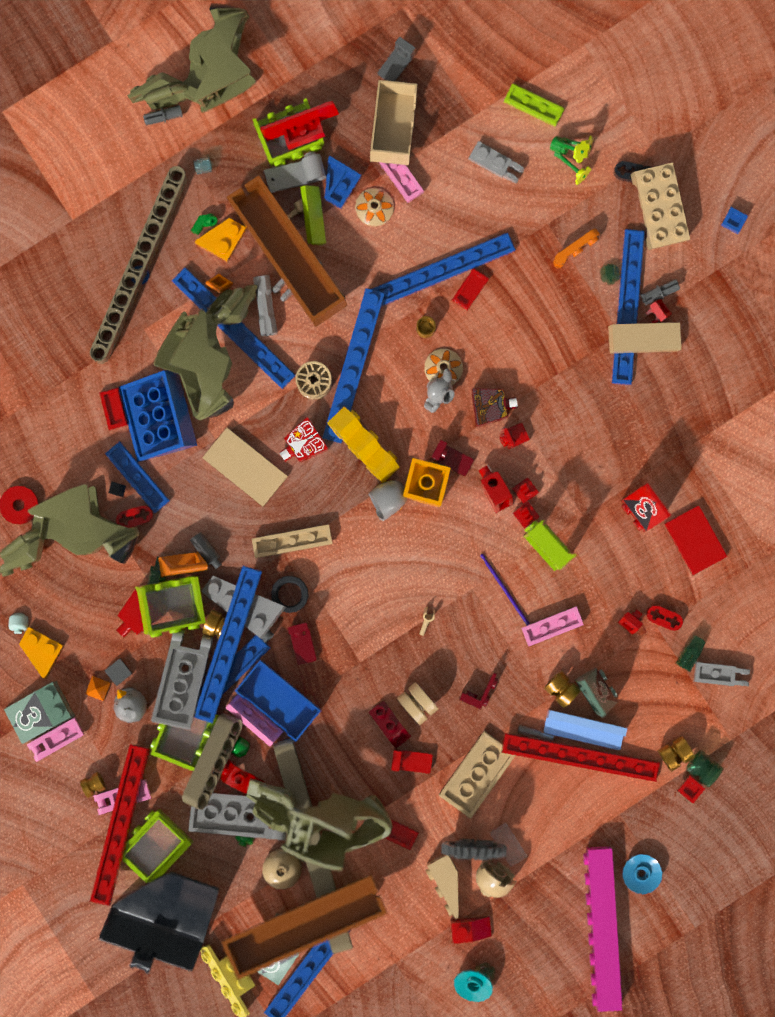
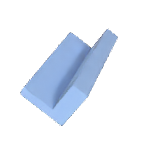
[543,709,627,750]

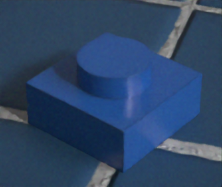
[721,207,748,234]

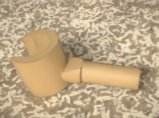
[287,200,304,219]
[419,607,435,636]

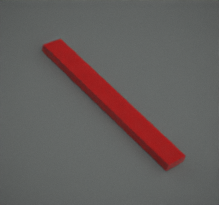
[501,733,660,782]
[90,744,150,906]

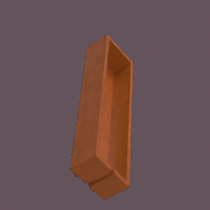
[227,175,348,327]
[222,874,388,980]

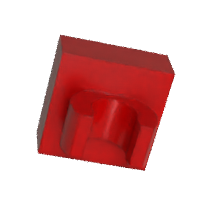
[646,299,672,323]
[512,477,539,504]
[512,502,540,529]
[617,609,643,635]
[676,775,705,804]

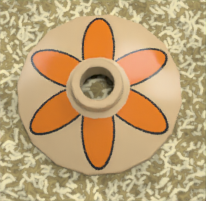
[355,188,394,226]
[424,349,463,385]

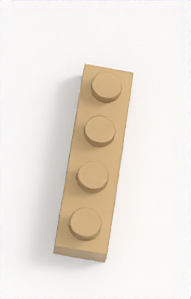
[252,525,333,558]

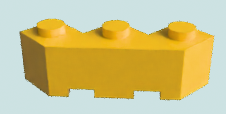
[327,407,400,483]

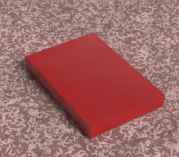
[664,505,728,576]

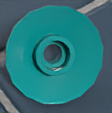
[454,970,493,1002]

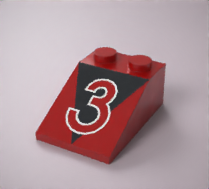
[621,483,672,532]

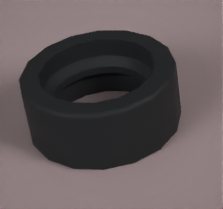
[271,576,309,613]

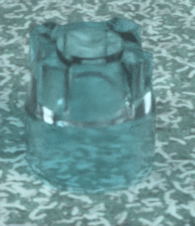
[194,157,212,175]

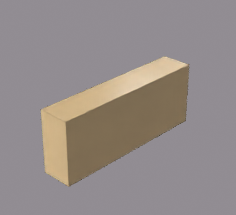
[608,323,682,354]

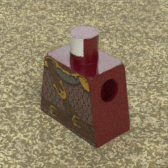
[471,389,518,428]

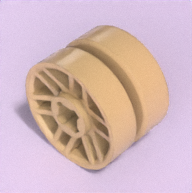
[296,361,332,400]
[397,682,439,725]

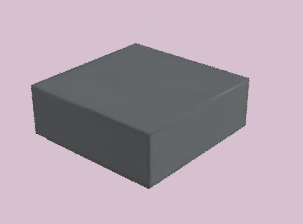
[105,658,133,686]

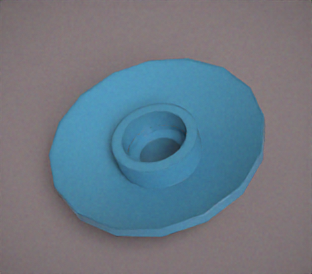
[623,854,662,894]

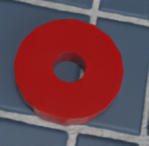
[0,486,39,525]

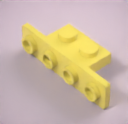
[200,945,255,1017]

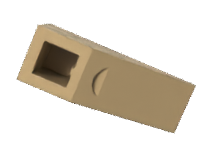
[425,854,458,919]

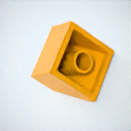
[403,458,451,507]

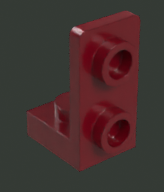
[431,440,474,476]
[287,622,317,665]
[459,672,498,710]
[369,701,412,748]

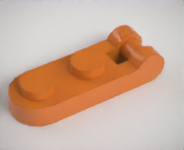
[553,228,600,268]

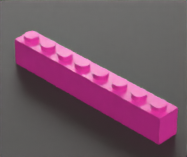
[583,846,622,1012]

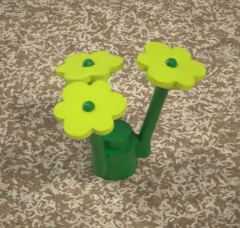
[550,135,593,185]

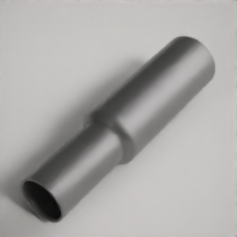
[517,725,554,742]

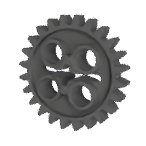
[441,839,507,860]

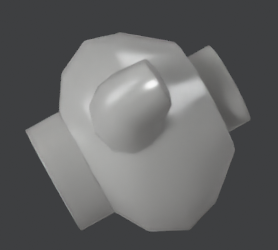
[424,369,454,413]

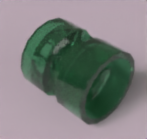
[685,750,724,787]

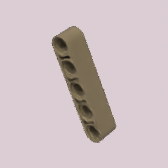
[182,713,243,810]

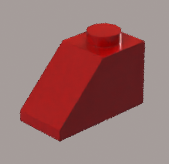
[450,916,492,944]

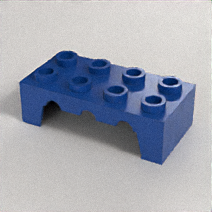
[235,660,322,742]

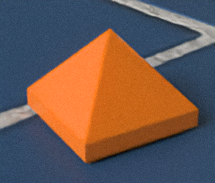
[206,274,233,294]
[85,676,111,701]

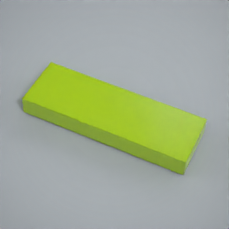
[504,83,564,127]
[301,185,326,245]

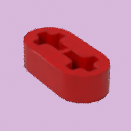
[116,506,154,528]
[646,606,683,631]

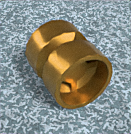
[202,610,226,639]
[544,670,581,708]
[658,736,695,772]

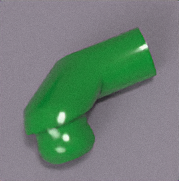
[190,214,218,236]

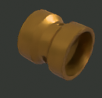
[416,316,436,338]
[80,772,107,798]

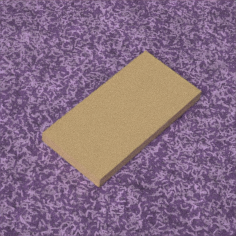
[202,428,288,507]
[439,731,516,819]

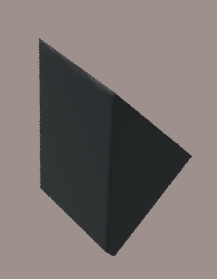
[108,481,126,497]

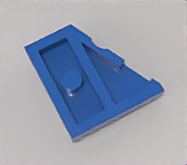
[325,156,362,209]

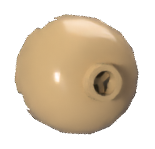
[262,849,302,889]
[476,858,517,898]

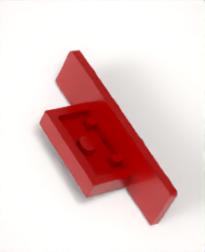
[260,101,339,150]

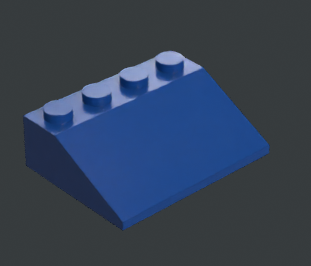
[119,370,197,462]

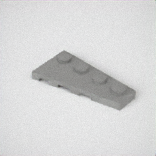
[201,576,286,639]

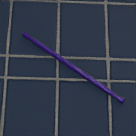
[480,554,530,625]

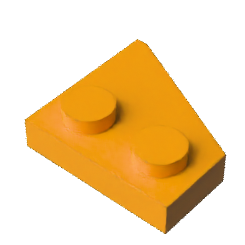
[195,218,247,262]
[19,627,64,679]

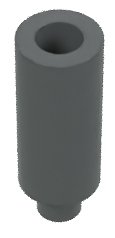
[190,532,222,569]

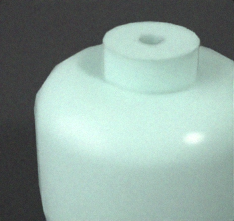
[8,613,28,634]

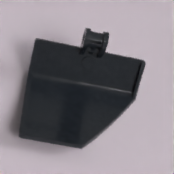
[99,872,219,974]

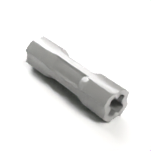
[253,275,278,336]

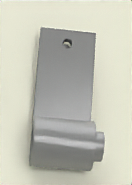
[264,152,326,193]

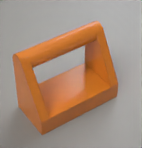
[159,552,208,577]

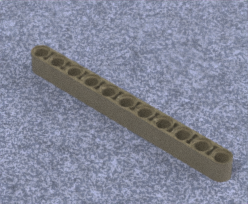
[90,166,187,364]
[273,738,353,954]

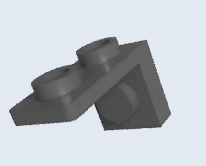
[377,37,415,81]

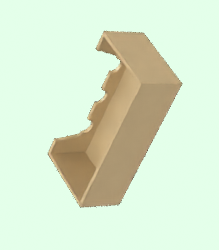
[370,80,417,165]
[631,163,690,250]

